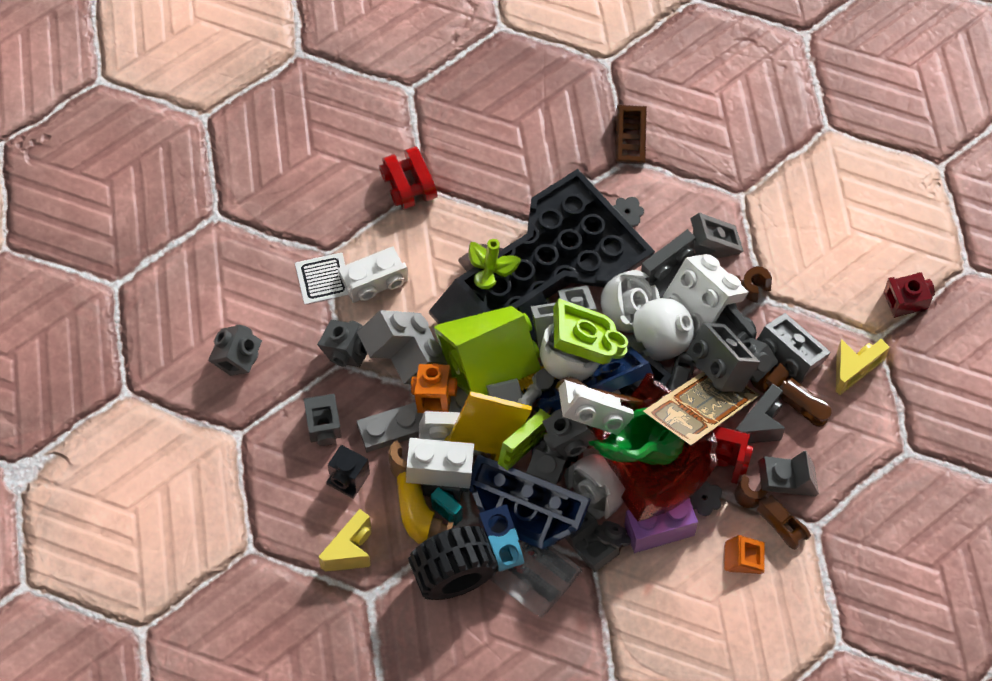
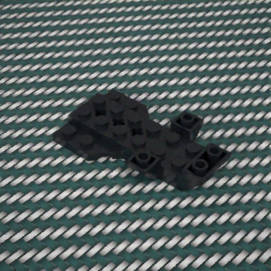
[429,169,655,343]

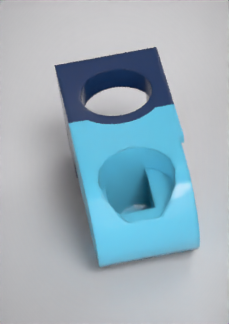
[479,504,524,572]

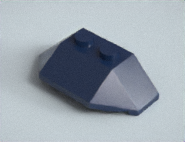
[469,454,592,550]

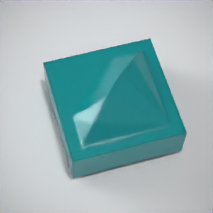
[431,487,463,526]

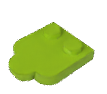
[553,298,628,364]

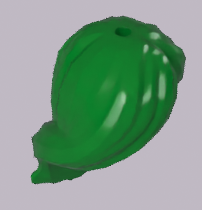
[588,408,685,465]

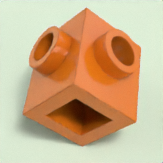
[411,363,457,413]

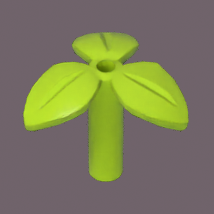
[468,239,521,289]

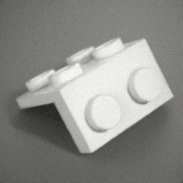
[662,254,749,338]

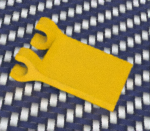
[444,391,532,462]

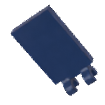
[534,346,653,415]

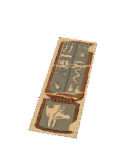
[643,372,760,445]

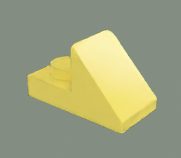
[836,339,890,395]
[318,509,371,572]

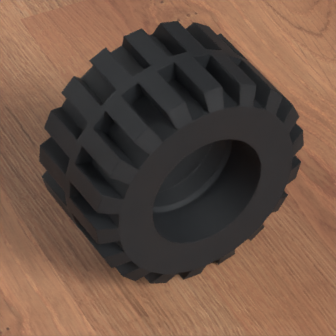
[408,526,498,600]

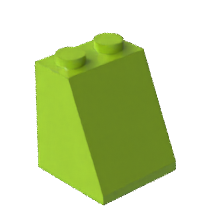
[434,306,541,395]

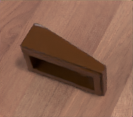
[615,105,647,164]

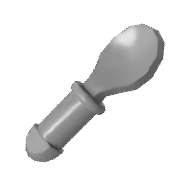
[517,368,554,406]

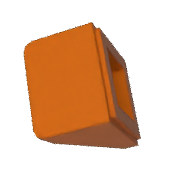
[724,535,765,574]

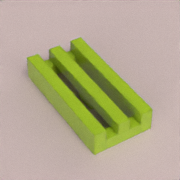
[497,409,551,471]

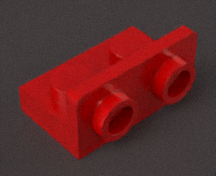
[704,426,753,484]

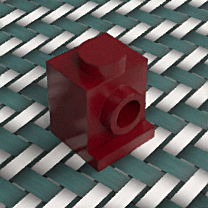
[883,272,935,318]

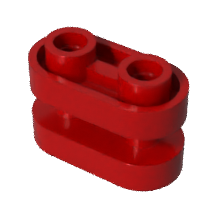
[379,146,438,210]

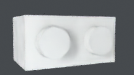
[406,438,474,489]

